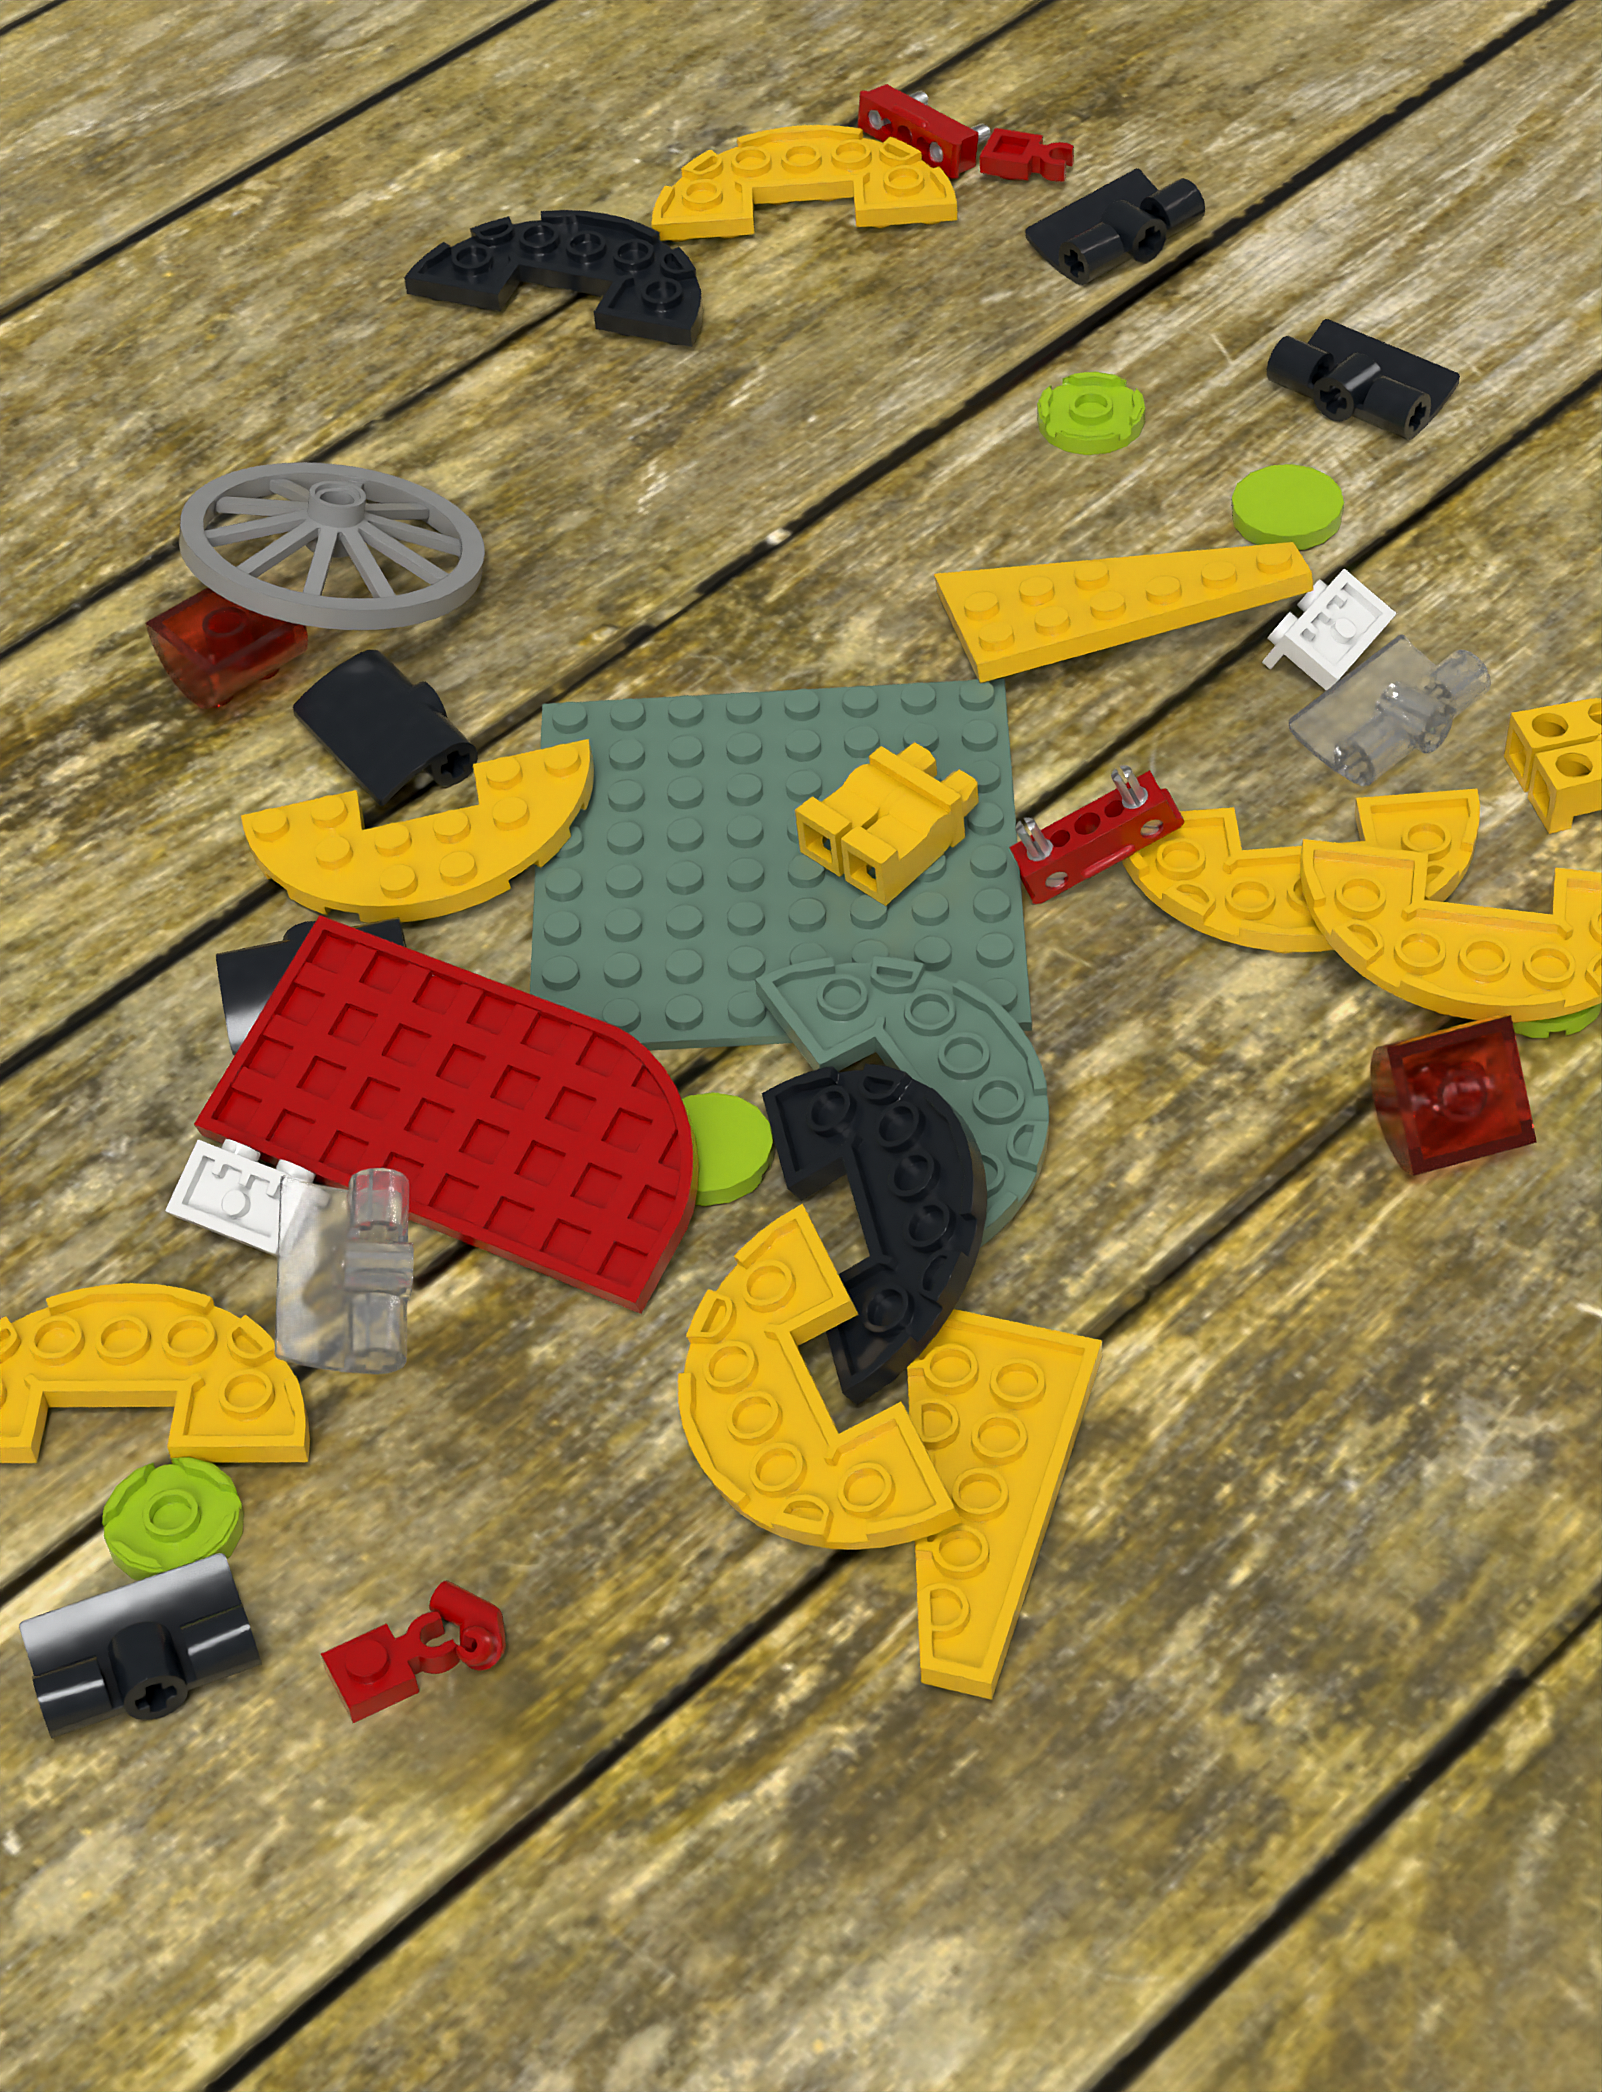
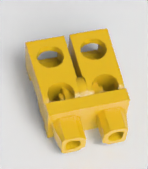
[1504,698,1602,834]
[795,742,979,906]

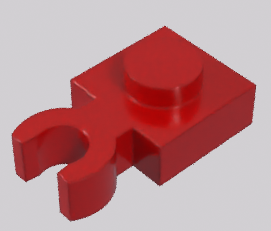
[979,128,1074,182]
[321,1611,460,1723]

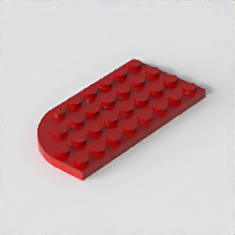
[194,915,699,1314]

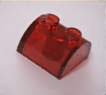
[145,587,308,709]
[1370,1013,1537,1176]

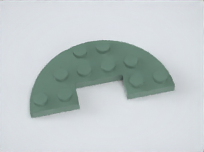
[755,955,1049,1247]

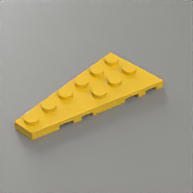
[934,542,1314,683]
[907,1309,1102,1700]

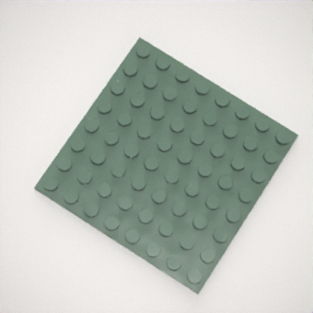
[530,678,1032,1051]

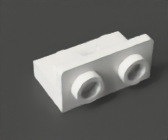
[1262,569,1397,692]
[165,1139,330,1260]

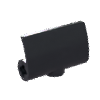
[1025,168,1205,285]
[1266,319,1460,440]
[293,650,478,806]
[216,917,407,1056]
[19,1553,262,1739]

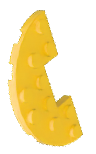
[651,125,958,242]
[241,739,594,923]
[1122,788,1480,954]
[1300,839,1602,1023]
[678,1203,962,1550]
[0,1283,310,1463]

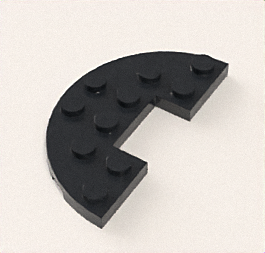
[404,210,703,347]
[762,1064,987,1405]

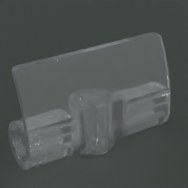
[1289,634,1491,786]
[274,1168,414,1374]

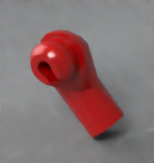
[429,1580,506,1671]

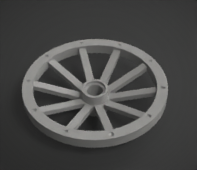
[179,462,485,630]

